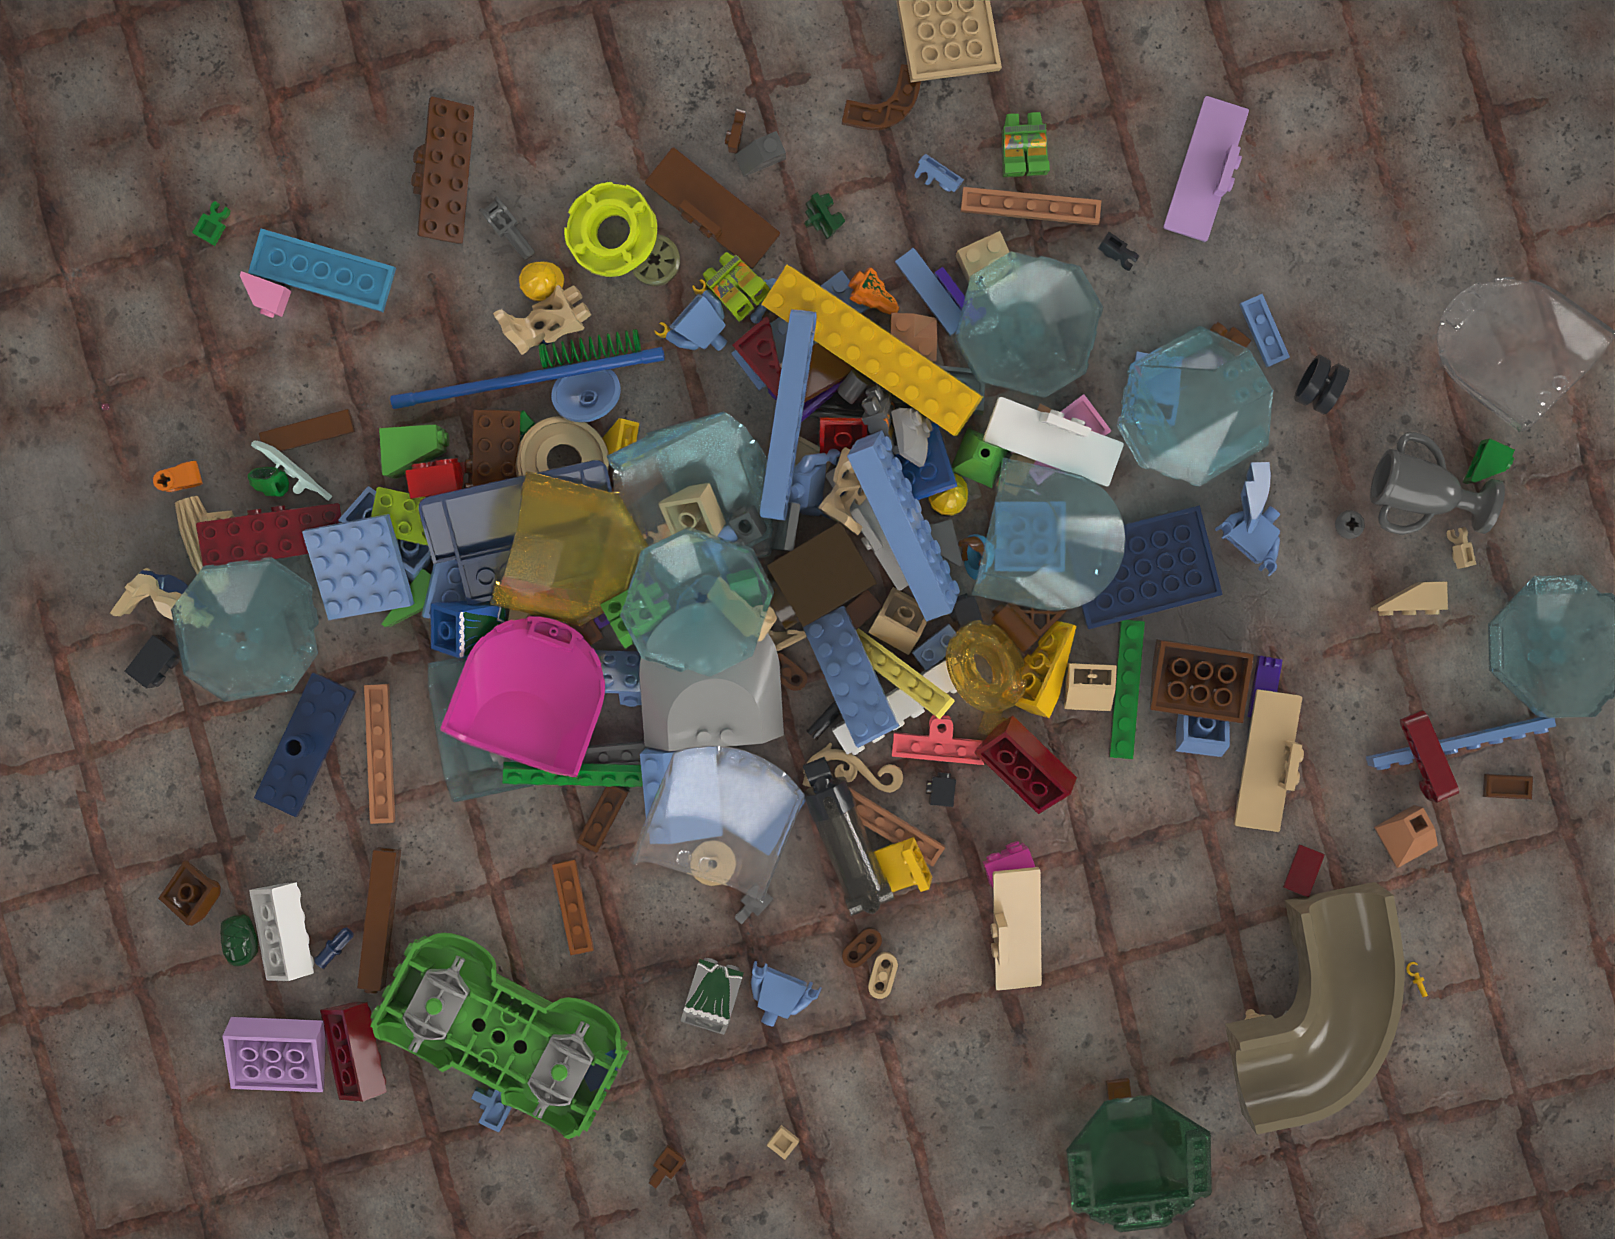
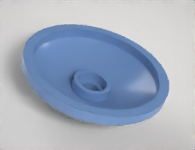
[551,369,621,422]

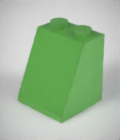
[379,425,450,479]

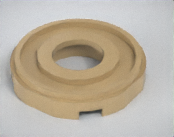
[515,416,610,477]

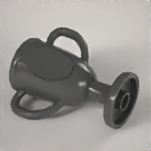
[1370,432,1505,535]

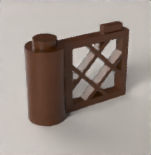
[991,572,1073,652]

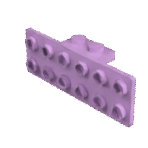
[1163,96,1249,242]

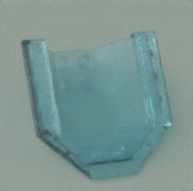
[1117,326,1273,487]

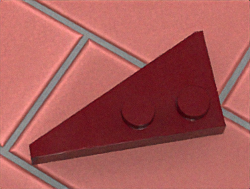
[732,316,781,398]

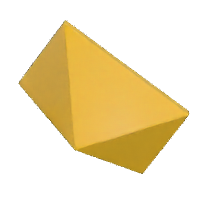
[602,418,639,468]

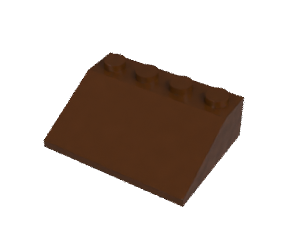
[1150,639,1254,723]

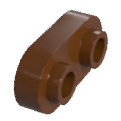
[777,653,807,691]
[842,927,882,968]

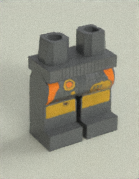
[862,385,899,455]

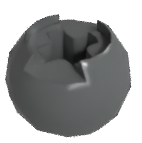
[1335,510,1365,539]

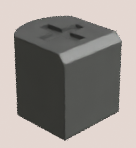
[837,369,876,405]

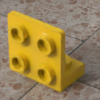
[872,837,932,892]

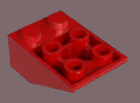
[405,458,465,499]

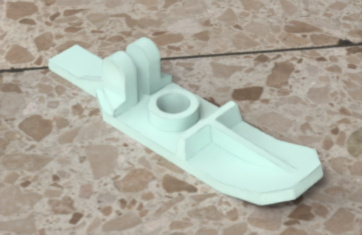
[251,441,332,501]

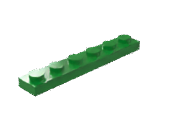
[1109,620,1145,759]
[502,762,643,787]

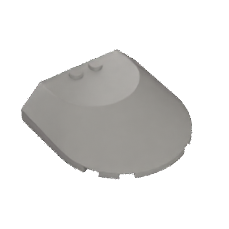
[639,602,784,751]

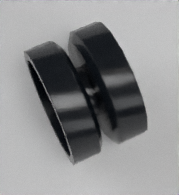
[1294,354,1350,415]

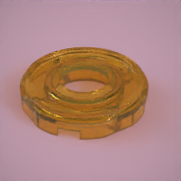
[946,620,1027,713]

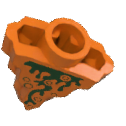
[848,267,900,315]

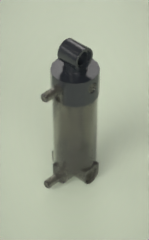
[802,756,895,916]

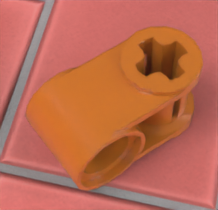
[153,461,203,492]

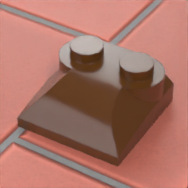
[158,860,221,926]

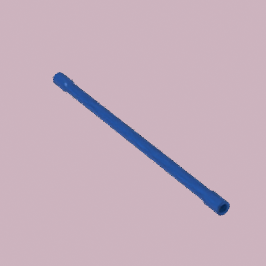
[390,347,665,409]

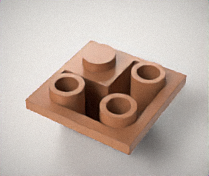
[1374,805,1438,868]

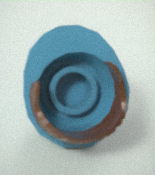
[958,534,995,580]

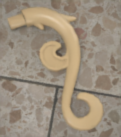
[803,743,903,793]

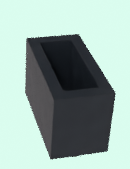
[124,635,183,689]

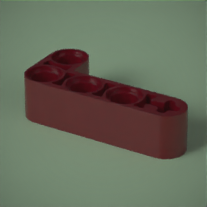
[1400,710,1459,803]

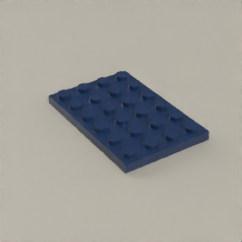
[1064,505,1223,629]

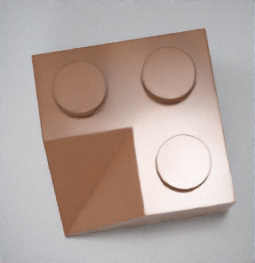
[890,313,937,363]

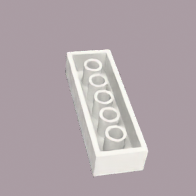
[832,656,967,756]

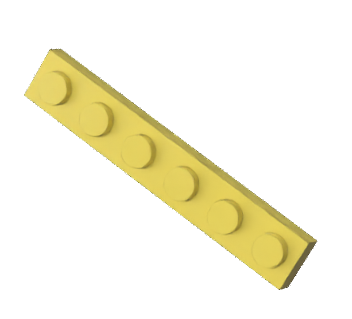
[856,628,955,719]

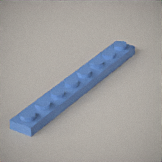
[1366,716,1556,770]

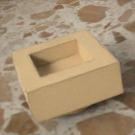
[767,1125,799,1160]

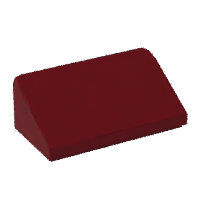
[1283,844,1325,897]

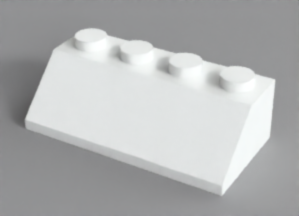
[249,882,314,981]

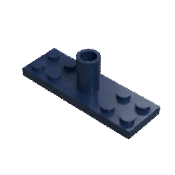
[254,672,356,817]

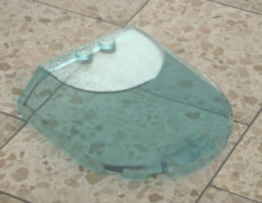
[971,457,1125,611]

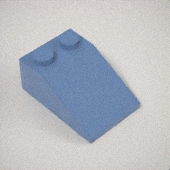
[1176,714,1230,757]

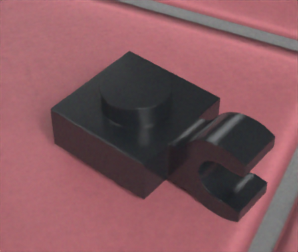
[1098,232,1139,271]

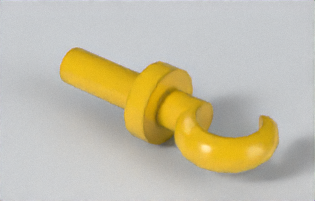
[1406,962,1428,997]

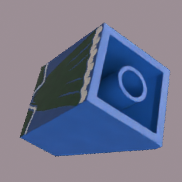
[431,600,506,658]

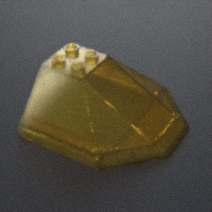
[490,471,651,626]

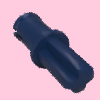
[314,927,354,969]

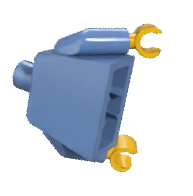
[655,279,727,351]

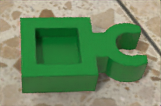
[192,201,231,246]

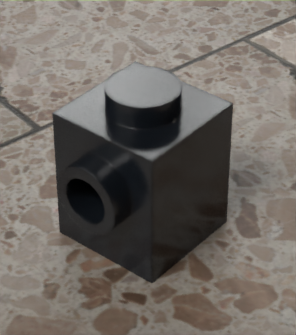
[950,593,984,630]
[926,772,956,807]

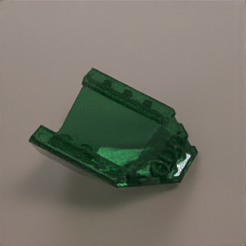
[1066,1095,1212,1233]

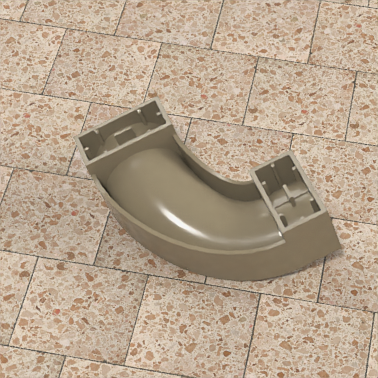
[1225,882,1405,1135]

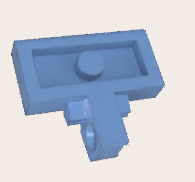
[471,1087,512,1132]

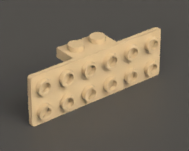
[1234,689,1304,832]
[991,867,1042,990]

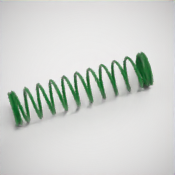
[538,329,641,369]

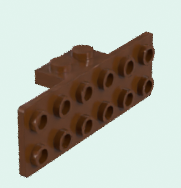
[411,96,474,244]
[645,147,780,269]
[464,410,520,488]

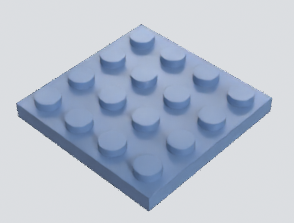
[302,514,415,620]

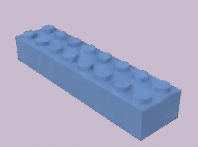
[847,430,960,621]

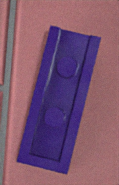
[934,267,985,326]
[1247,656,1283,717]

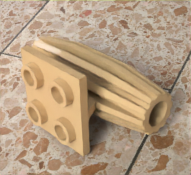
[175,496,235,594]

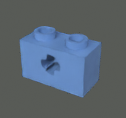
[911,624,963,671]

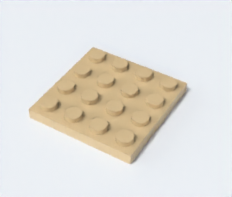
[896,0,1002,82]

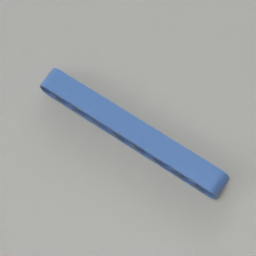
[760,309,817,520]

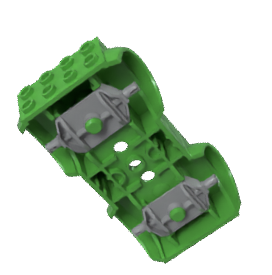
[370,933,629,1139]

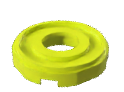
[564,182,657,277]

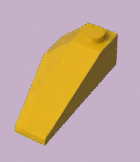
[1000,621,1076,718]

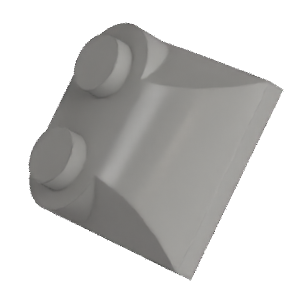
[891,408,932,467]

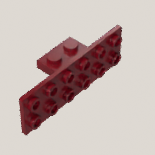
[196,503,341,569]

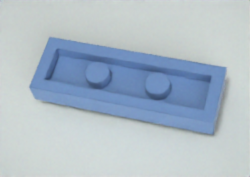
[1239,294,1290,368]

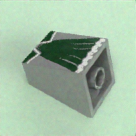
[680,958,744,1035]

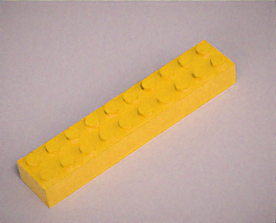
[761,265,984,436]

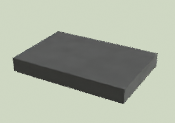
[767,502,800,551]

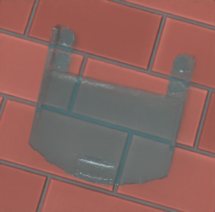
[606,412,774,589]

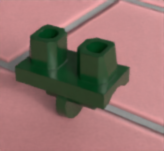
[804,192,845,239]

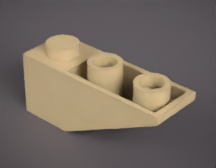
[1371,582,1448,616]

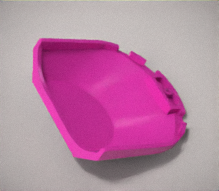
[440,616,605,778]

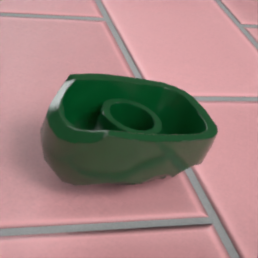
[220,914,259,967]

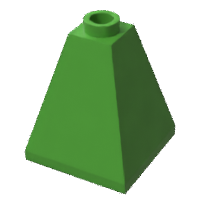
[951,428,1008,488]

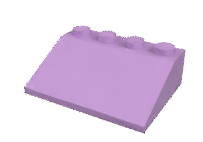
[223,1017,325,1092]

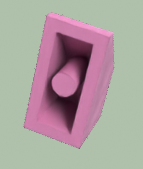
[240,271,291,318]

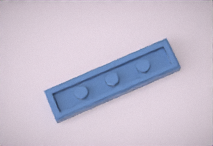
[895,248,969,336]

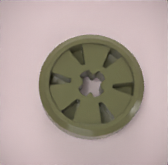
[632,234,680,286]

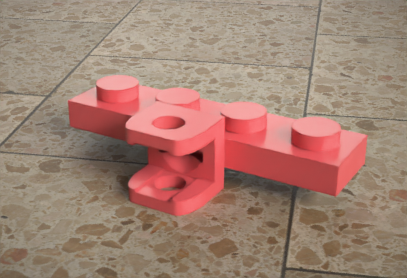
[891,715,984,765]

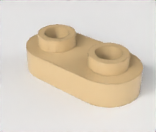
[868,952,898,999]

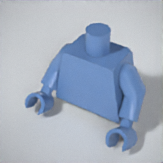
[789,449,841,520]
[1215,506,1280,576]
[751,961,822,1026]

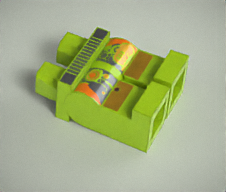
[703,252,770,322]

